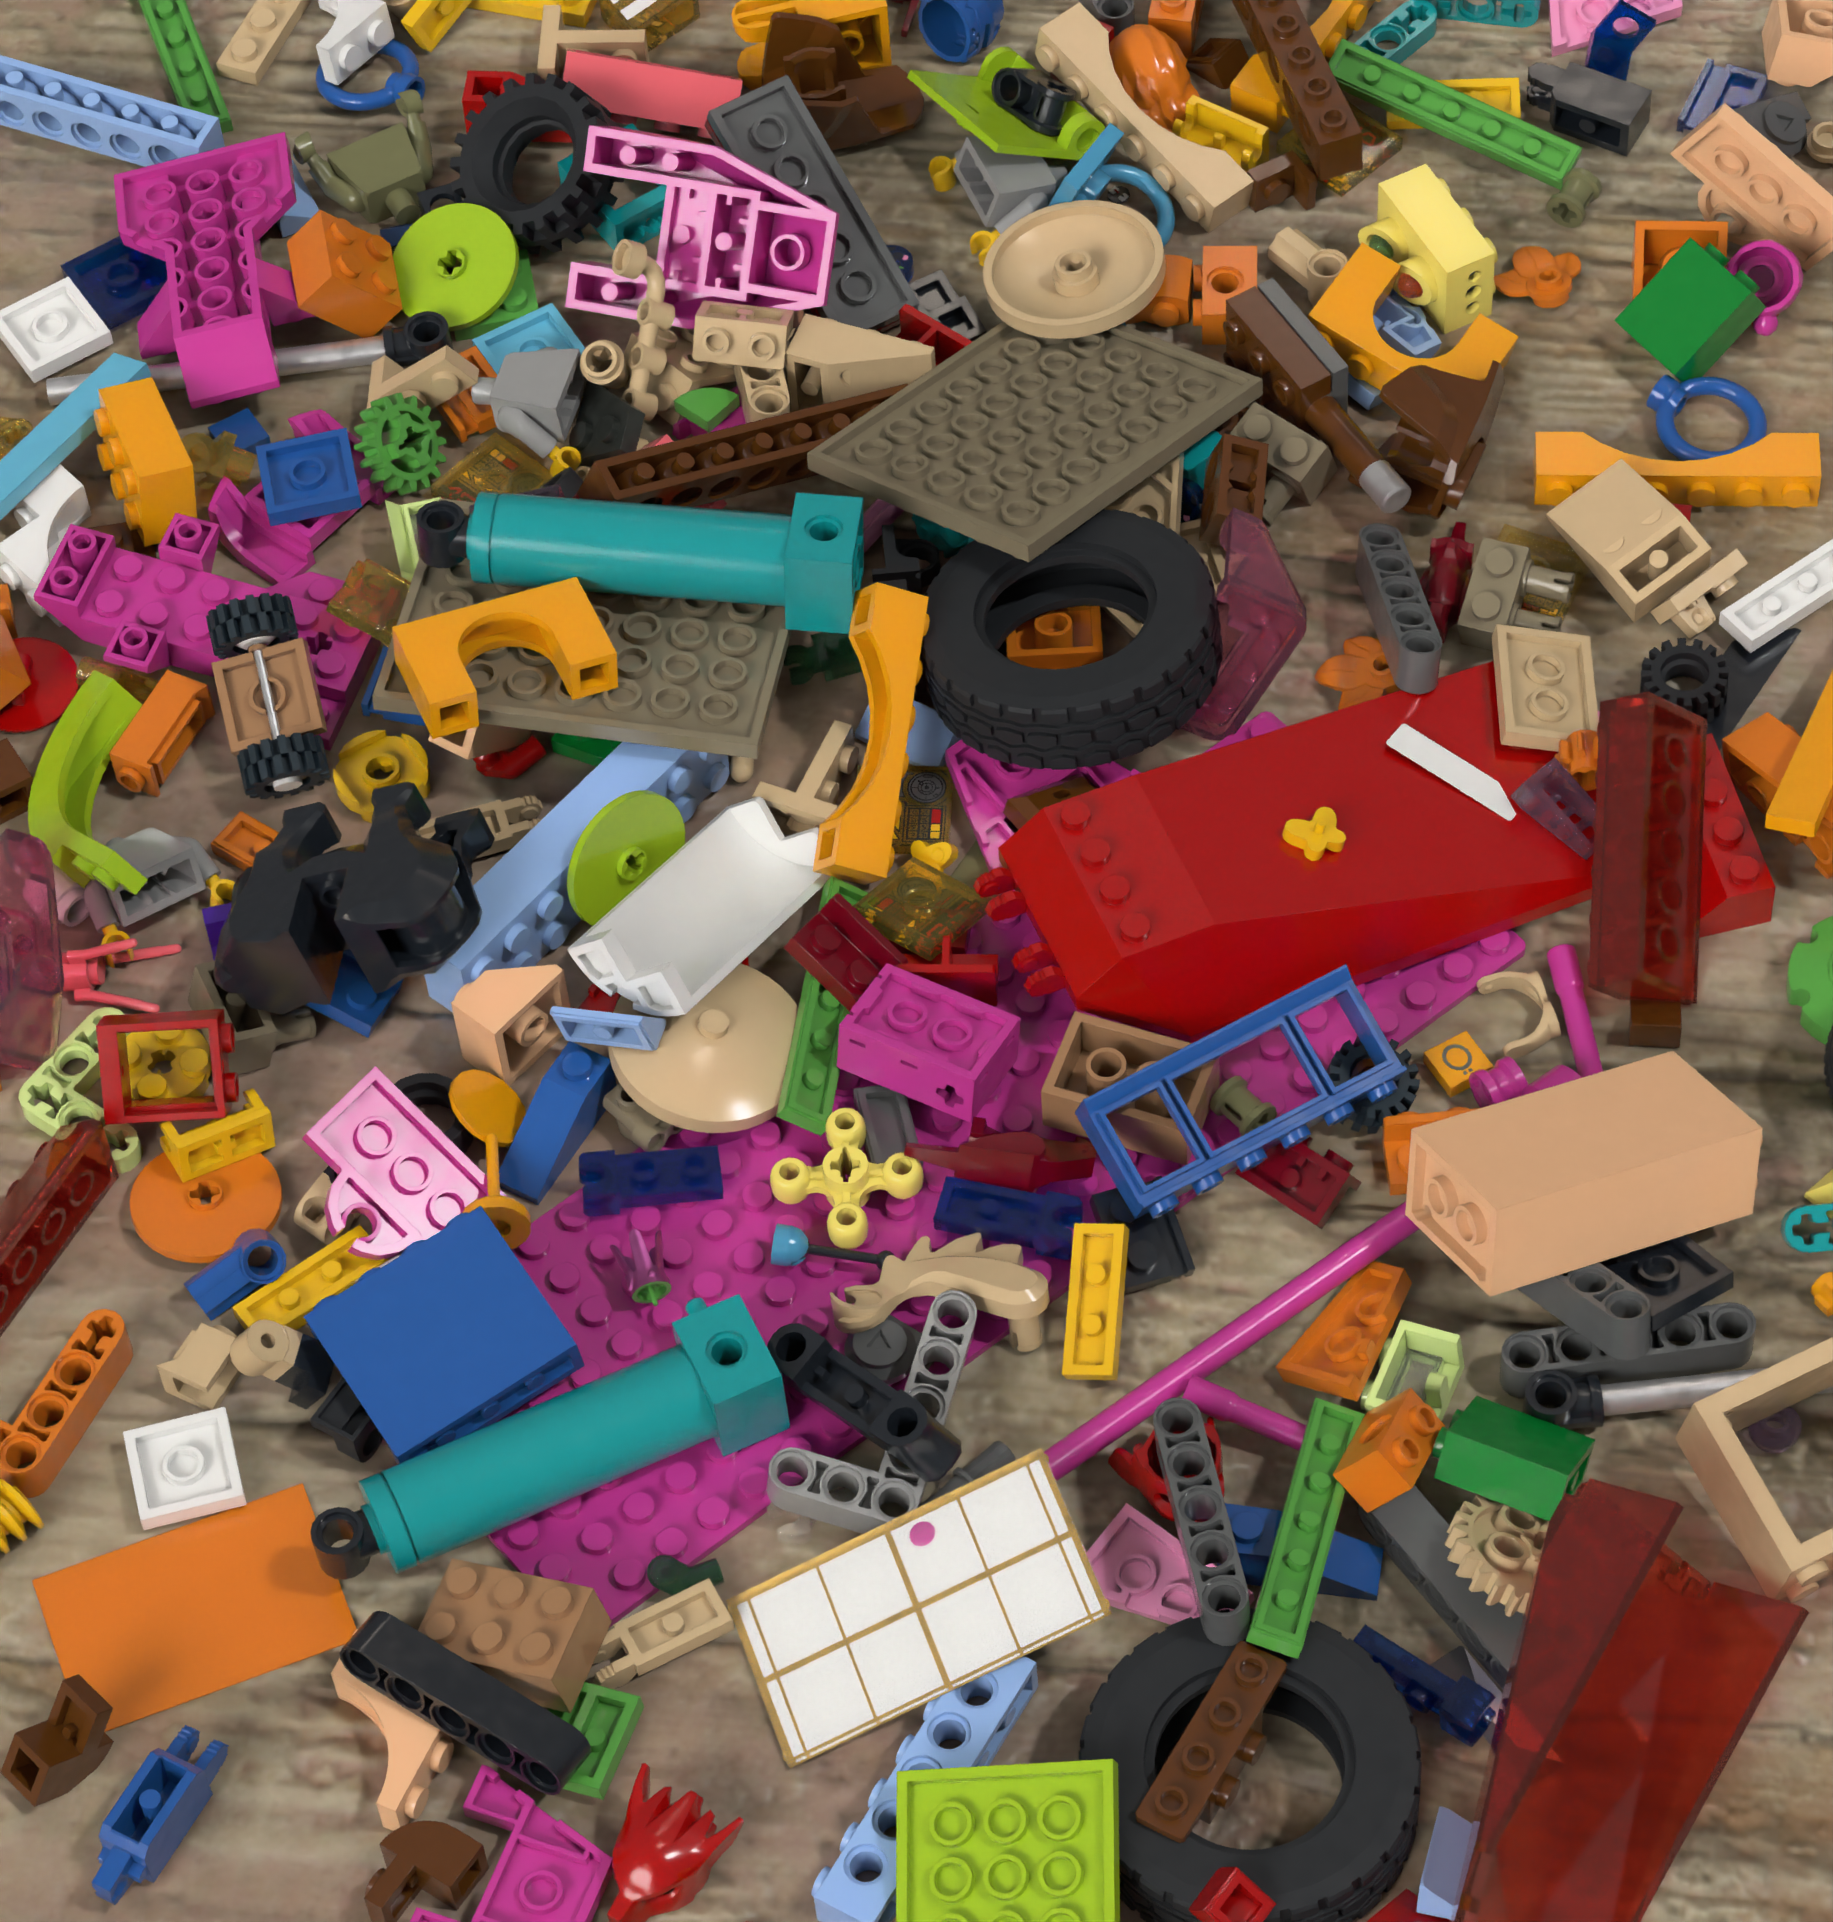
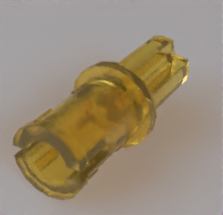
[76,656,159,702]

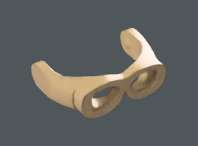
[1476,971,1561,1059]

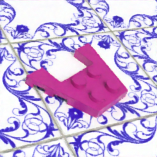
[944,739,1141,872]
[410,1764,613,1922]

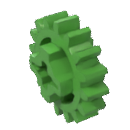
[354,393,447,496]

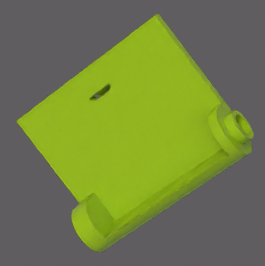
[907,46,1105,160]

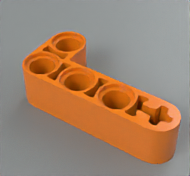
[0,1309,133,1498]

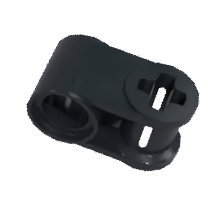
[991,67,1076,136]

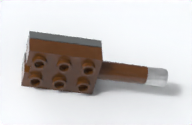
[1223,278,1411,513]

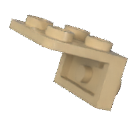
[623,326,736,426]

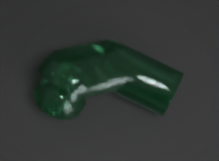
[647,1555,724,1596]

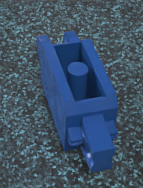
[92,1725,229,1905]

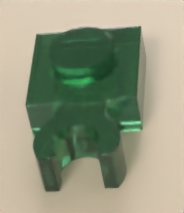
[783,632,862,685]

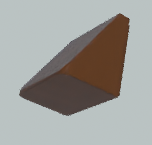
[1186,38,1249,89]
[1629,1000,1682,1048]

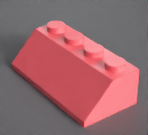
[562,48,743,139]

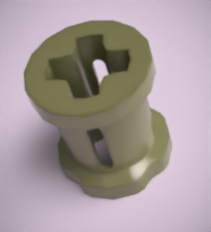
[1546,168,1602,228]
[1210,1076,1277,1136]

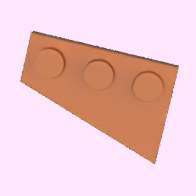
[1275,1261,1412,1402]

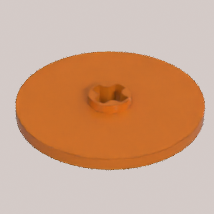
[129,1152,283,1263]

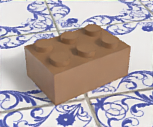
[1041,1011,1220,1165]
[418,1558,612,1713]

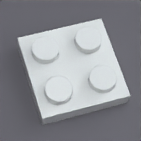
[0,277,113,383]
[123,1407,247,1530]

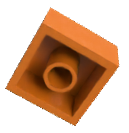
[287,210,403,338]

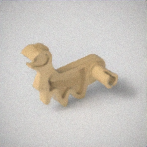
[830,1232,1050,1352]

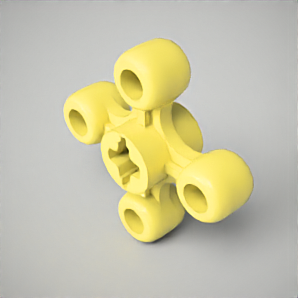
[770,1107,924,1250]

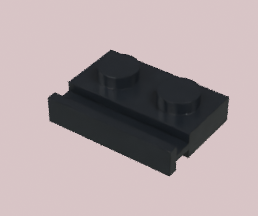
[1089,1176,1195,1294]

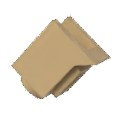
[156,1323,241,1411]

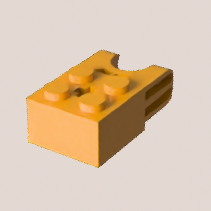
[731,0,892,90]

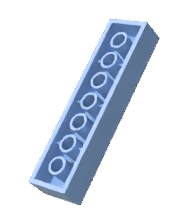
[424,742,730,1012]

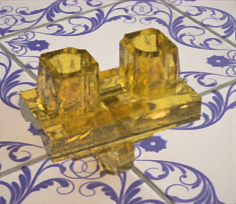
[181,430,257,490]

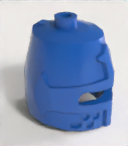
[918,0,1004,63]

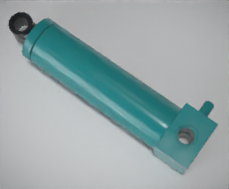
[416,491,864,634]
[310,1294,790,1580]

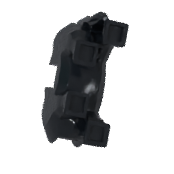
[213,782,495,1014]

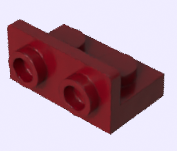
[783,893,908,1012]
[1235,1122,1362,1229]

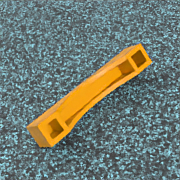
[1230,0,1381,133]
[1533,432,1822,508]
[813,582,930,885]

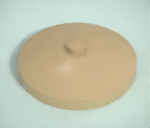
[983,200,1166,339]
[608,963,798,1133]

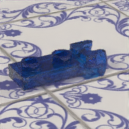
[578,1145,723,1216]
[933,1176,1084,1260]
[1354,1624,1496,1747]

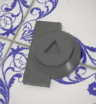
[1733,91,1811,159]
[844,1315,935,1385]

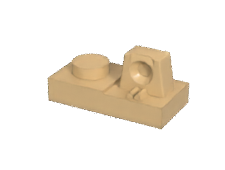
[1650,548,1748,638]

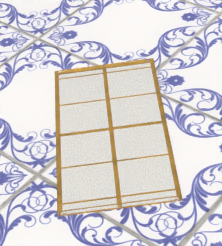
[726,1448,1112,1768]

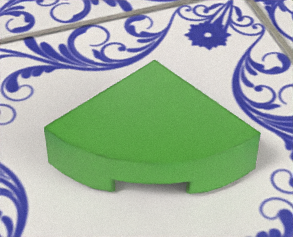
[674,387,740,433]

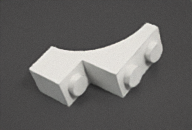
[316,0,395,85]
[0,464,92,627]

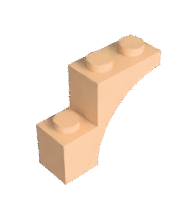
[331,1629,454,1831]

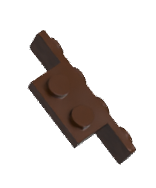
[1136,1641,1287,1843]

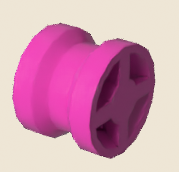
[1469,1056,1528,1108]

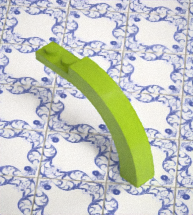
[28,670,148,895]

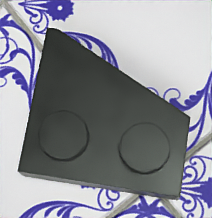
[569,380,645,468]

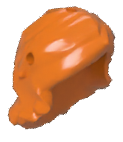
[1109,24,1200,132]

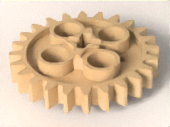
[1445,1494,1618,1630]

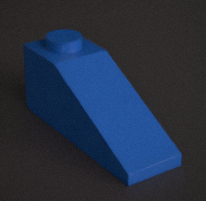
[499,1041,617,1205]
[1217,1503,1384,1601]

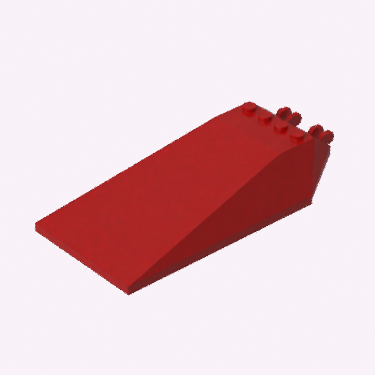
[973,661,1644,1043]

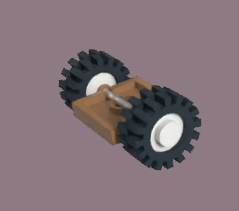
[206,593,330,799]

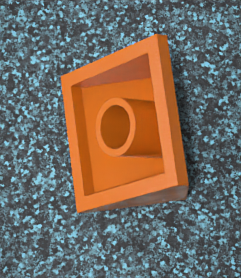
[1631,220,1728,300]

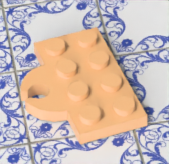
[1670,103,1833,271]

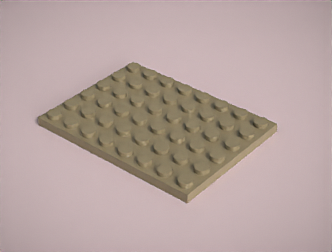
[807,322,1263,562]
[372,498,792,759]

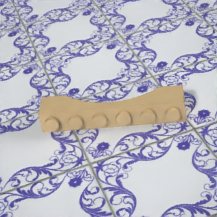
[1035,2,1254,233]

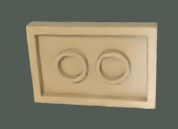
[1492,624,1600,752]

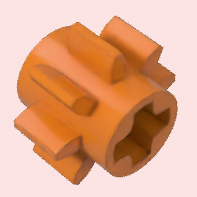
[1554,729,1617,791]

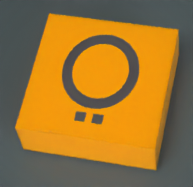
[1423,1031,1494,1098]

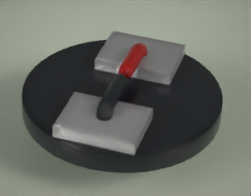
[1108,186,1130,204]

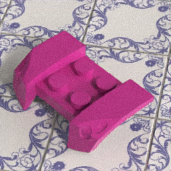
[208,409,395,585]

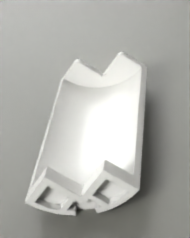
[567,797,831,1017]

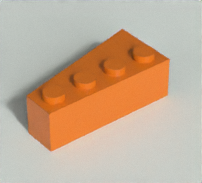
[1722,712,1833,880]

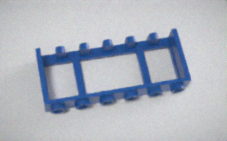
[1074,964,1407,1219]

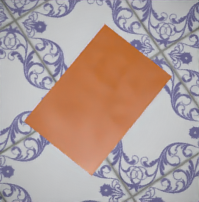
[32,1483,356,1732]

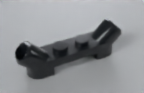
[767,1323,962,1482]

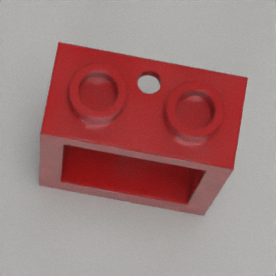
[96,1009,239,1125]

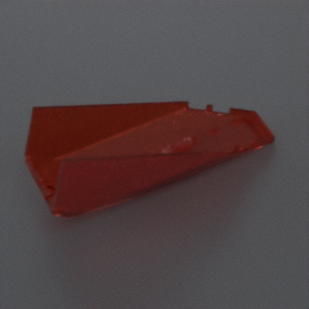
[1450,1478,1809,1922]

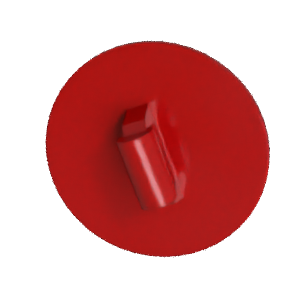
[0,637,79,733]

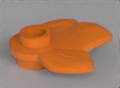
[1494,246,1581,308]
[1315,636,1401,710]

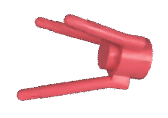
[57,938,182,1013]

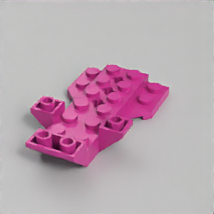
[113,132,314,409]
[34,513,399,751]

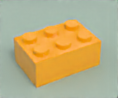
[94,377,197,547]

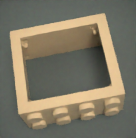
[1675,1337,1833,1604]

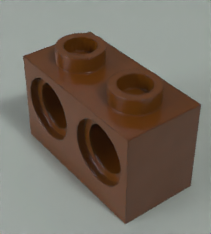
[1199,433,1269,551]

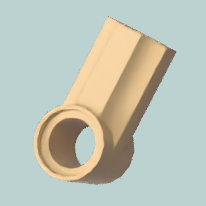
[1268,226,1347,306]

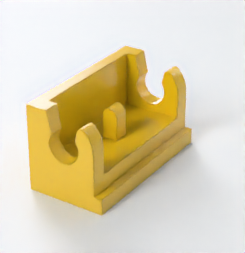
[1172,95,1269,173]
[159,1088,276,1183]

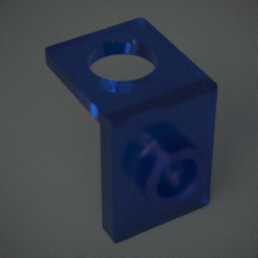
[1584,0,1656,81]

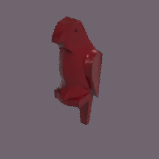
[1419,521,1474,643]
[904,1116,1096,1196]

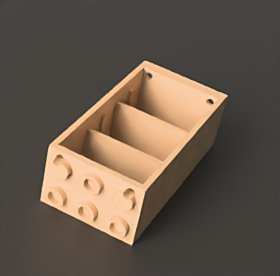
[1405,1051,1763,1297]

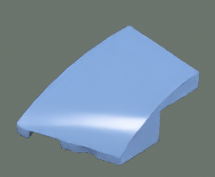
[1348,288,1442,410]

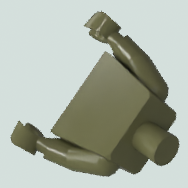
[293,89,434,225]

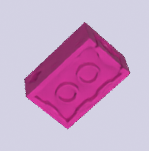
[837,963,1021,1123]

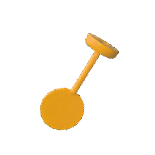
[448,1069,531,1249]

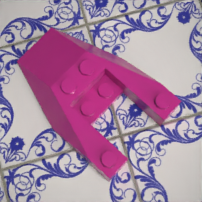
[565,125,840,329]

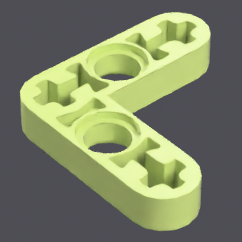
[18,1007,143,1173]

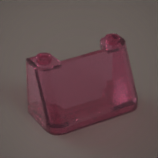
[1180,507,1307,741]
[0,828,64,1071]

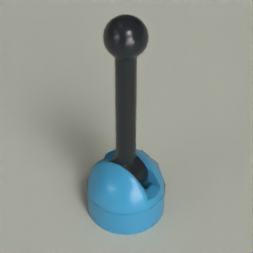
[771,1223,895,1270]

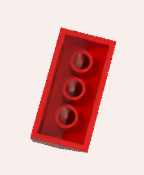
[1615,733,1776,943]

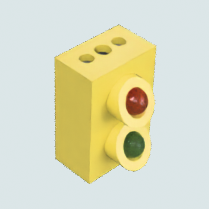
[1358,164,1498,334]

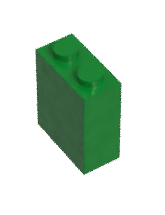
[1614,238,1766,382]
[1432,1395,1595,1523]

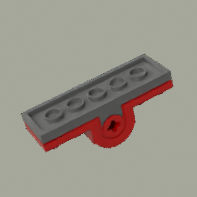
[704,75,920,333]

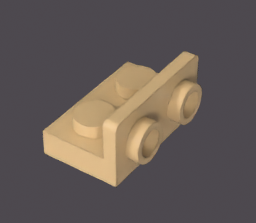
[692,300,794,370]

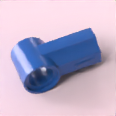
[184,1228,286,1321]

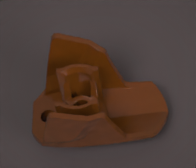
[762,12,924,151]
[1348,360,1505,520]

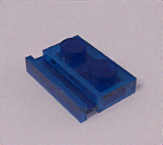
[1676,58,1769,133]

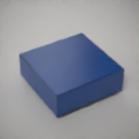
[208,408,271,467]

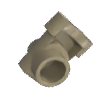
[603,1083,683,1155]

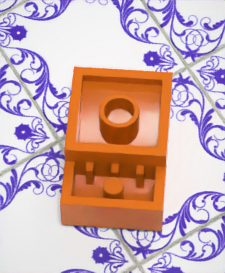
[1006,606,1103,669]

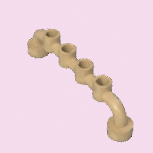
[575,239,675,481]

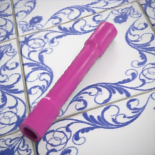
[1547,944,1603,1078]
[1182,1374,1306,1451]

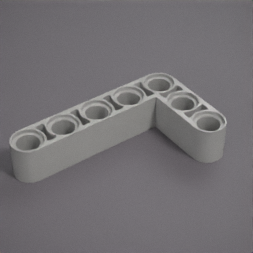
[766,1290,977,1536]

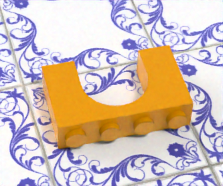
[1307,242,1519,391]
[392,577,618,739]

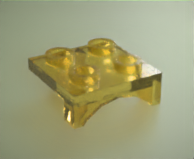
[326,559,411,648]

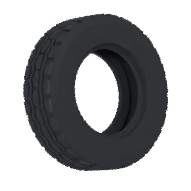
[921,508,1223,770]
[1079,1608,1422,1922]

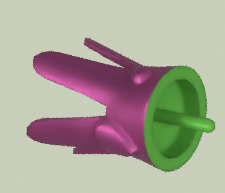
[610,1229,672,1306]

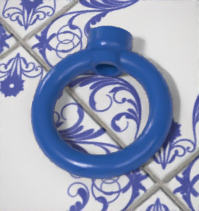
[316,39,425,111]
[1647,374,1767,461]

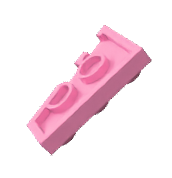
[1548,0,1683,57]
[1086,1503,1255,1625]

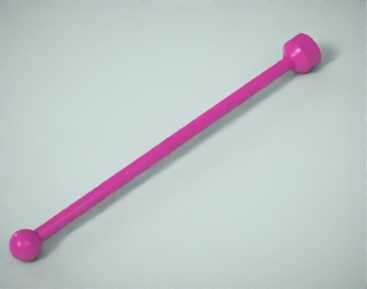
[911,1065,1582,1548]

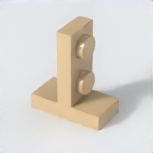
[537,5,649,80]
[367,345,479,409]
[752,720,859,835]

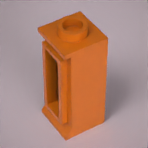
[109,670,215,797]

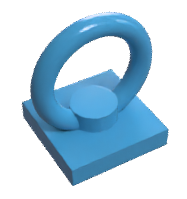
[1048,123,1175,247]

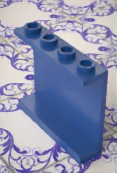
[304,1206,585,1464]

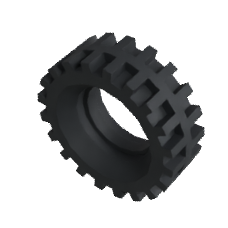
[450,73,624,254]

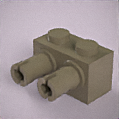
[1230,402,1338,527]
[1457,537,1575,651]
[188,961,316,1074]

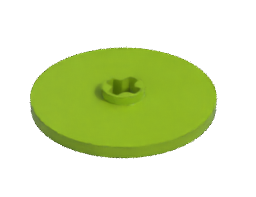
[393,203,519,331]
[567,790,685,926]

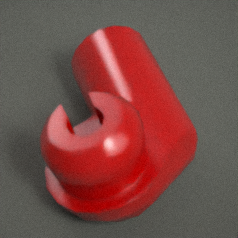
[472,736,547,779]

